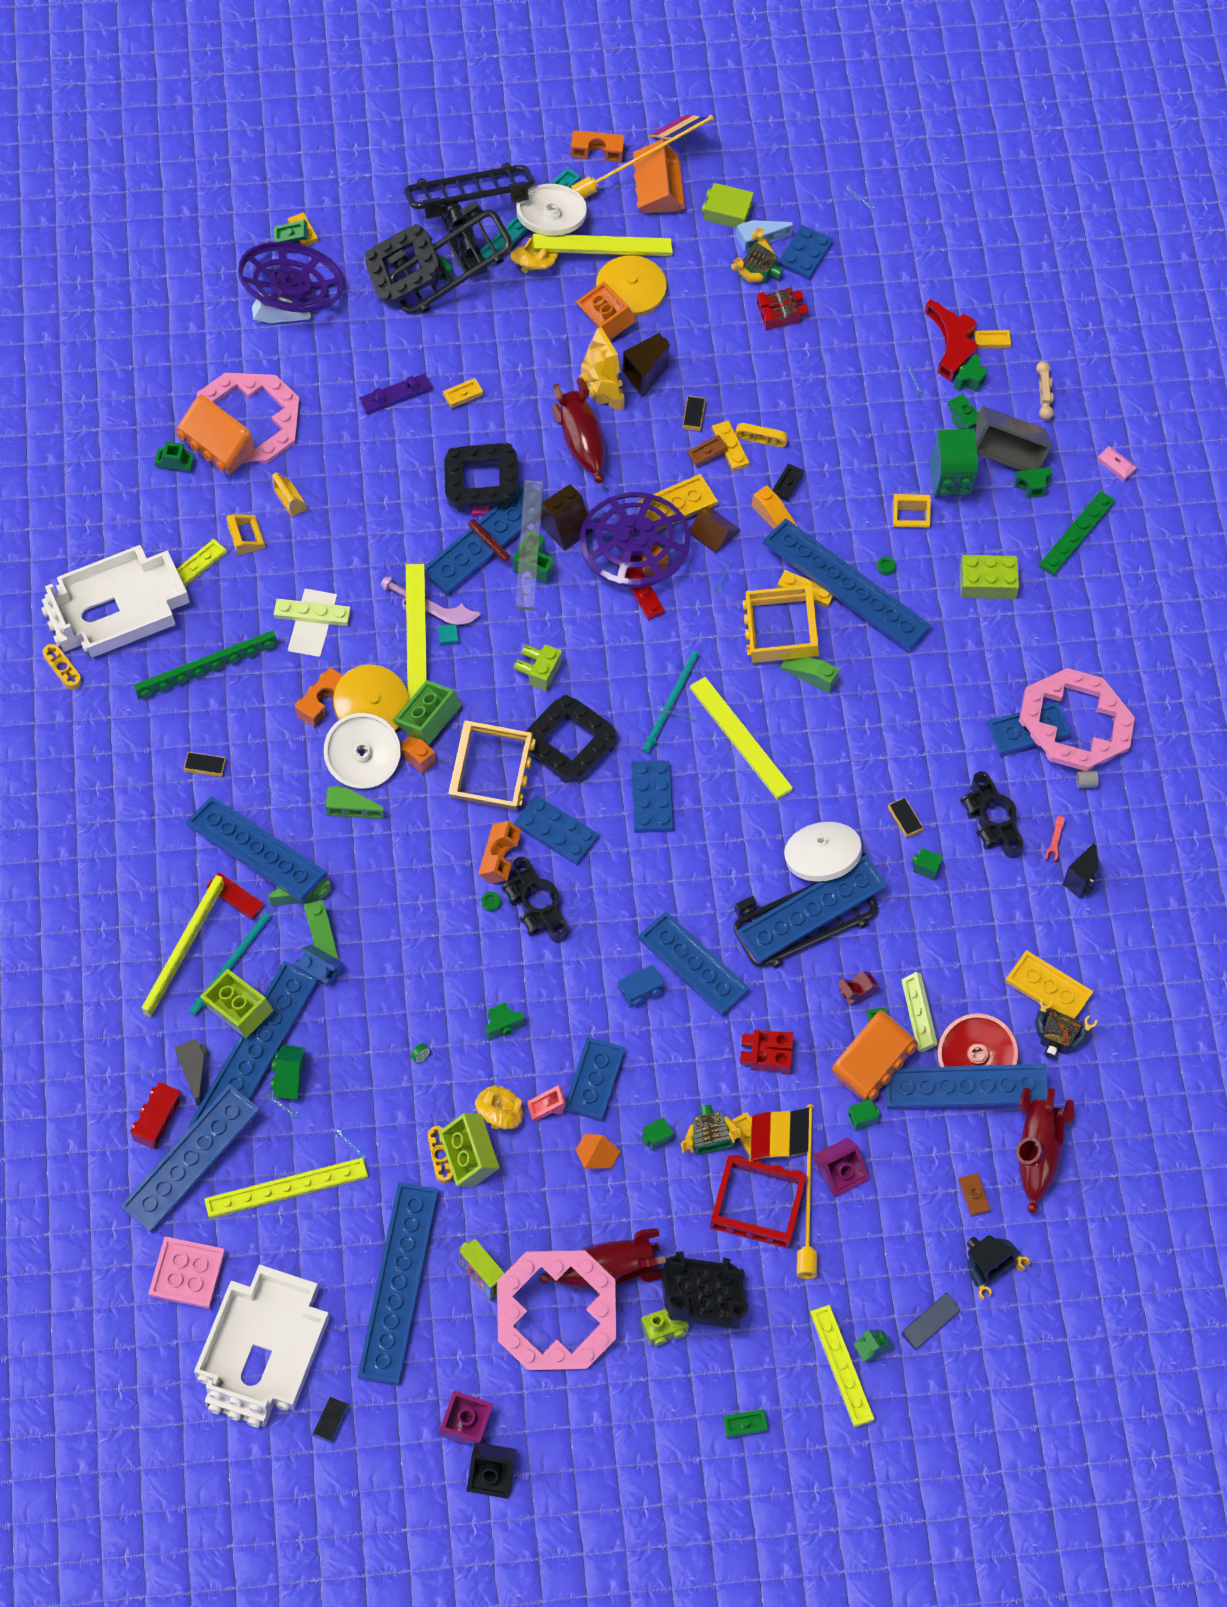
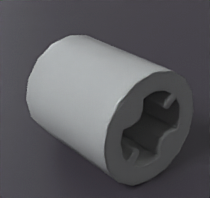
[1076,771,1098,788]

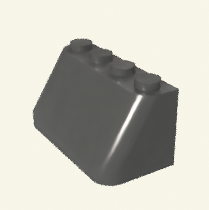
[975,405,1052,471]

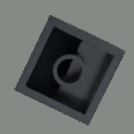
[1063,843,1098,899]
[466,1443,517,1499]

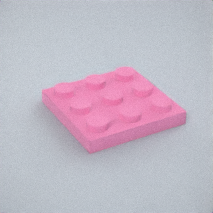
[148,1237,225,1309]

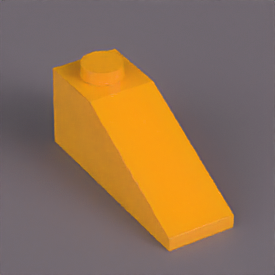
[752,485,798,529]

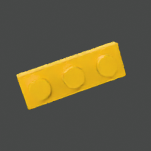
[712,420,749,472]
[777,570,834,608]

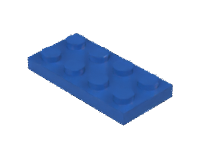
[986,702,1071,756]
[631,760,673,833]
[514,795,599,865]
[564,1037,625,1121]

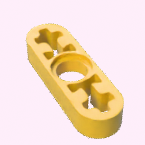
[735,423,788,447]
[43,644,81,690]
[428,1126,453,1184]

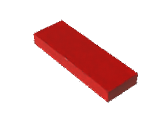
[206,872,264,920]

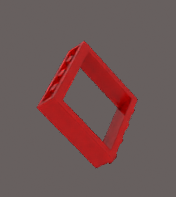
[709,1155,807,1249]

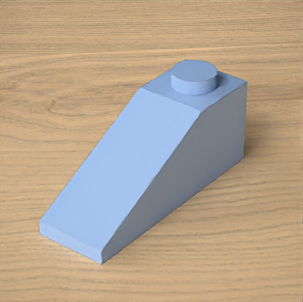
[736,220,793,252]

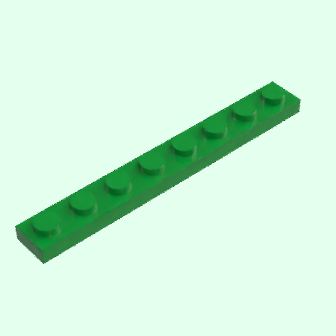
[133,630,277,700]

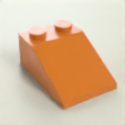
[576,281,637,340]

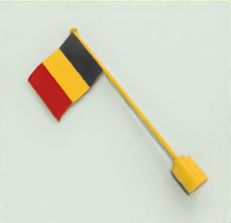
[571,115,714,199]
[749,1104,818,1279]

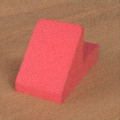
[527,1085,566,1121]

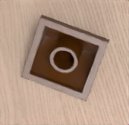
[689,508,740,554]

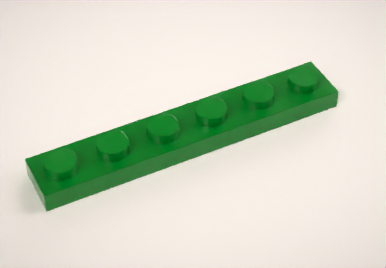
[1039,490,1115,577]

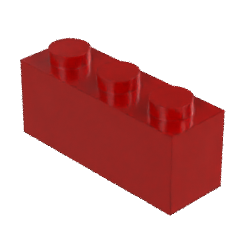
[130,1082,182,1150]

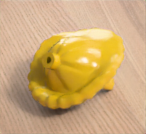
[510,238,558,273]
[475,1085,524,1130]

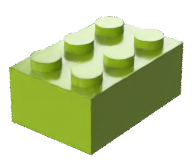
[959,555,1019,599]
[200,969,274,1038]
[439,1113,499,1187]

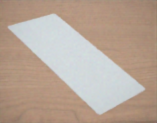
[288,589,337,657]

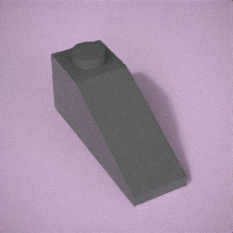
[174,1038,207,1106]

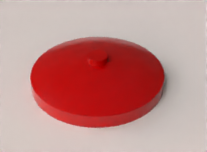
[938,1013,1018,1067]

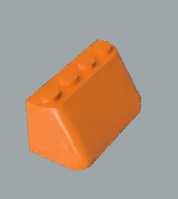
[633,139,685,213]
[176,394,255,475]
[832,1010,918,1101]

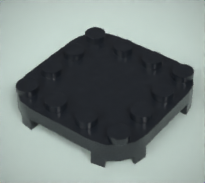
[661,1251,749,1329]

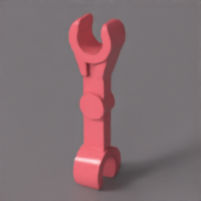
[1045,816,1065,862]

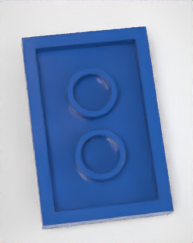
[778,225,833,280]

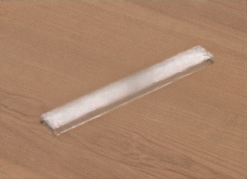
[515,480,543,611]

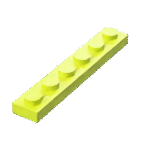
[810,1305,874,1428]

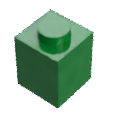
[911,848,943,880]
[847,1099,880,1131]
[641,1117,673,1151]

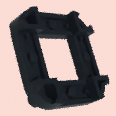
[365,224,444,307]
[444,443,519,512]
[524,695,616,784]

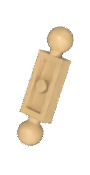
[1036,361,1054,420]

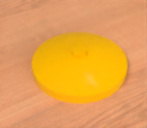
[596,255,666,317]
[333,664,409,731]

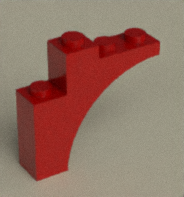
[925,299,979,382]

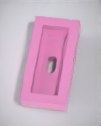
[1097,446,1137,482]

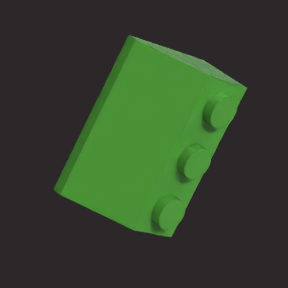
[393,680,462,746]

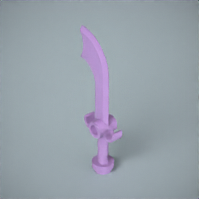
[381,577,480,625]

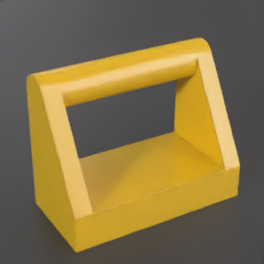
[272,473,307,517]
[892,494,931,528]
[226,514,266,556]

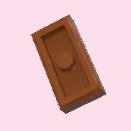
[687,434,728,468]
[958,1173,991,1217]

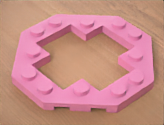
[197,373,299,464]
[1019,668,1135,771]
[497,1250,616,1370]

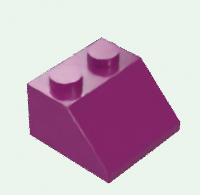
[813,1137,870,1197]
[439,1390,493,1444]

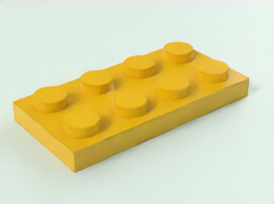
[637,474,718,531]
[1005,950,1093,1019]

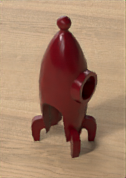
[552,378,606,484]
[1016,1088,1074,1214]
[539,1228,666,1289]

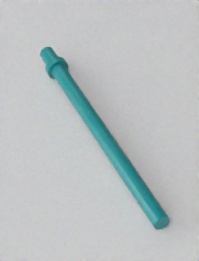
[642,651,699,754]
[189,913,271,1016]

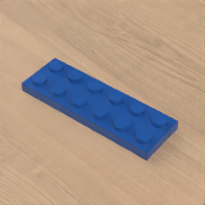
[638,911,750,1016]

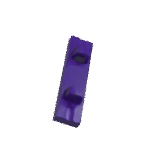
[359,373,432,415]

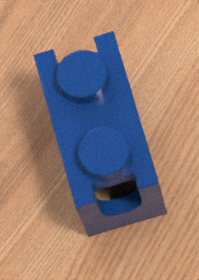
[294,944,344,984]
[618,965,664,1008]

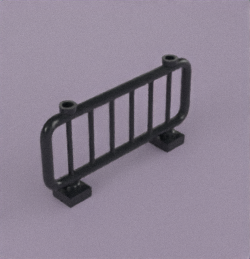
[404,163,535,219]
[388,201,512,314]
[733,881,878,968]

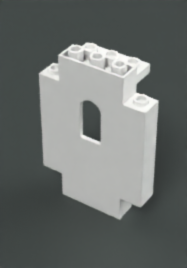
[41,545,190,658]
[194,1265,329,1428]

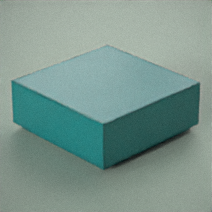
[438,624,459,646]

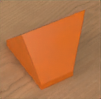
[575,1134,620,1169]

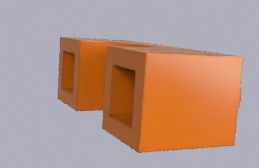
[571,130,624,163]
[295,667,343,728]
[478,821,522,884]

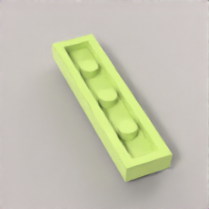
[274,599,351,626]
[902,972,938,1053]

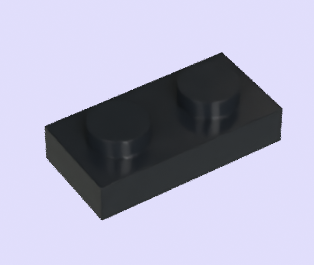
[772,463,804,501]

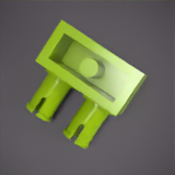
[513,644,562,692]
[640,1309,689,1346]

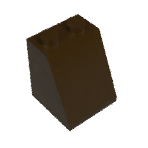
[622,333,670,397]
[541,484,593,551]

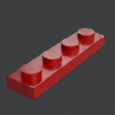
[616,555,665,621]

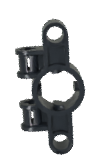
[441,203,487,278]
[960,771,1023,858]
[501,857,567,943]

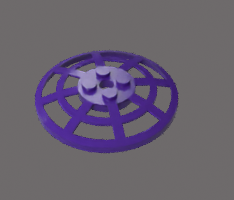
[238,241,344,313]
[580,492,690,588]

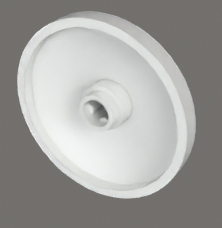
[516,184,587,236]
[324,713,400,789]
[784,822,862,881]

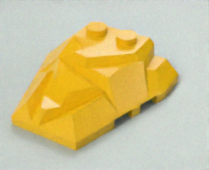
[579,327,625,410]

